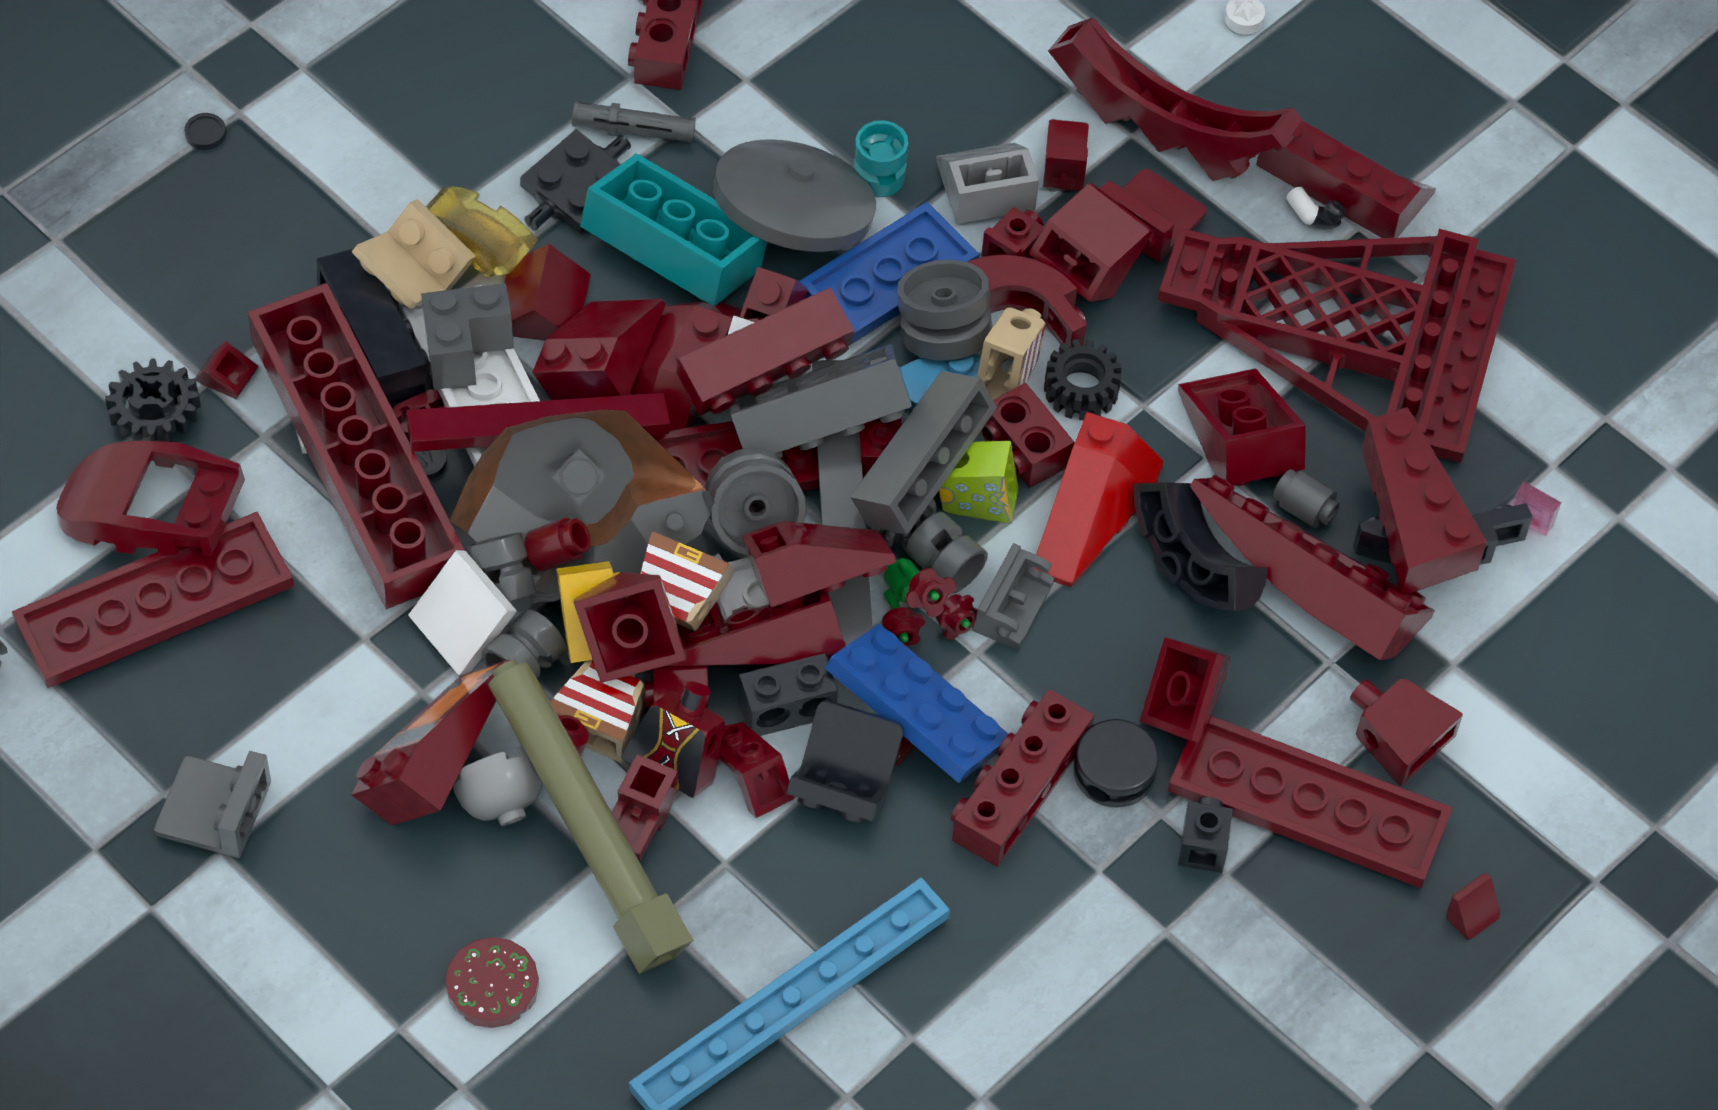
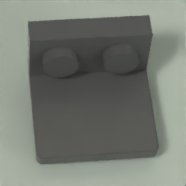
[154,750,271,858]

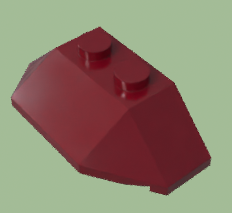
[630,301,742,431]

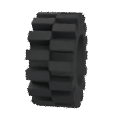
[1044,339,1122,421]

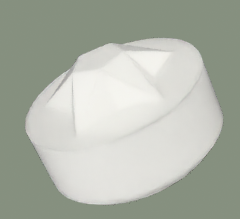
[1224,0,1265,35]

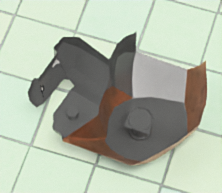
[450,410,723,603]

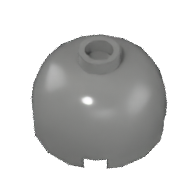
[452,746,542,826]

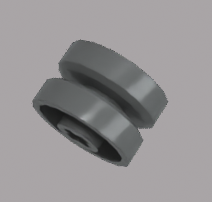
[897,260,992,361]
[704,448,806,555]

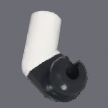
[1286,187,1346,229]

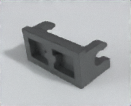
[975,543,1054,650]

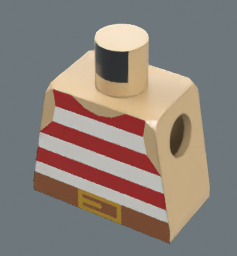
[977,307,1046,400]
[640,532,734,631]
[550,660,645,763]

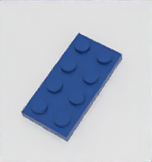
[799,202,980,345]
[825,624,1008,783]

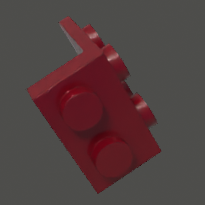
[1100,169,1206,263]

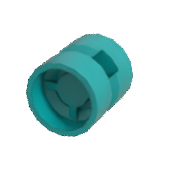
[854,120,909,197]

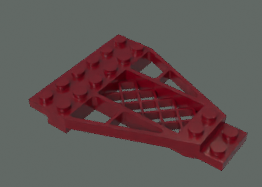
[1158,227,1516,463]

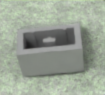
[936,143,1039,224]

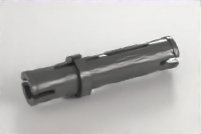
[572,100,696,144]

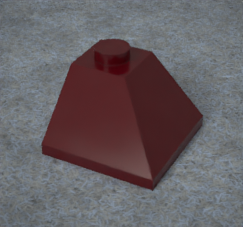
[1139,637,1231,743]

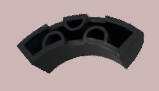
[1133,482,1268,611]

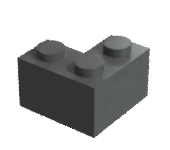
[421,283,514,390]

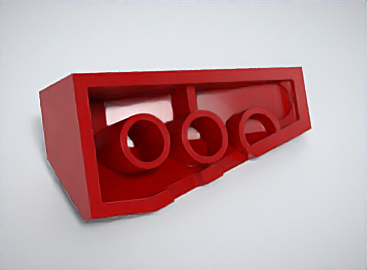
[1034,412,1164,587]

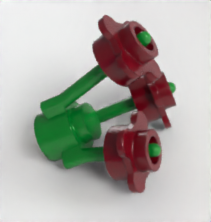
[881,558,977,647]

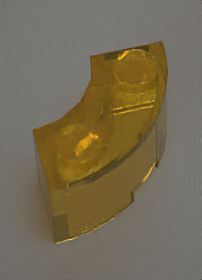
[426,186,538,277]

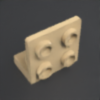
[352,199,477,309]

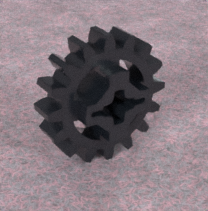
[105,358,201,442]

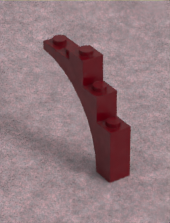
[1048,17,1302,181]

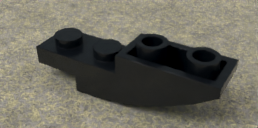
[1353,503,1533,565]

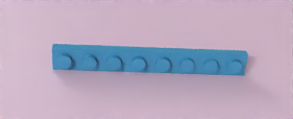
[629,878,950,1110]

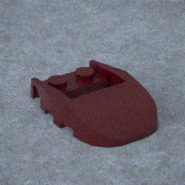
[56,441,245,556]

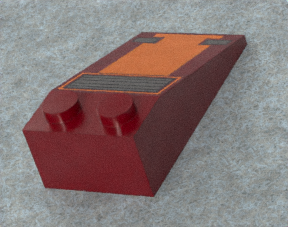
[351,659,510,825]

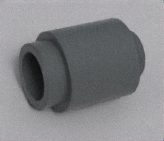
[1273,469,1340,528]

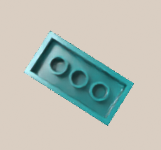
[580,153,767,306]

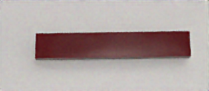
[406,393,670,452]

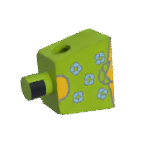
[939,441,1019,524]

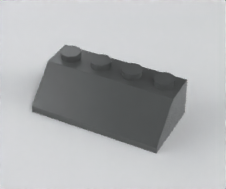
[731,344,912,458]

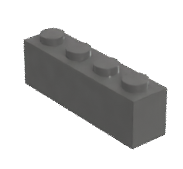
[850,371,997,535]

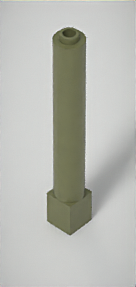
[488,660,694,974]

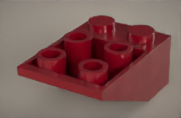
[742,521,896,608]

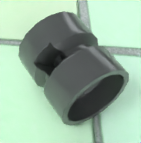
[905,512,988,594]
[466,532,537,601]
[482,609,567,679]

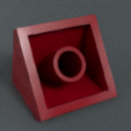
[504,243,591,341]
[573,572,687,683]

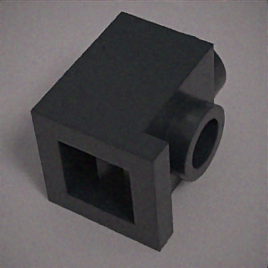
[1178,797,1233,873]

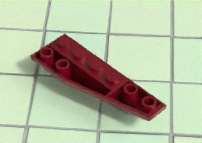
[1190,475,1435,660]

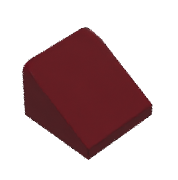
[195,340,259,399]
[1446,872,1500,940]

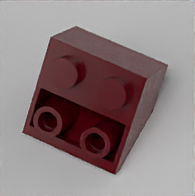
[1029,183,1154,302]

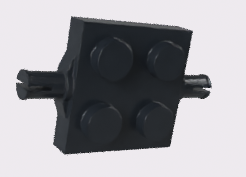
[520,129,631,234]

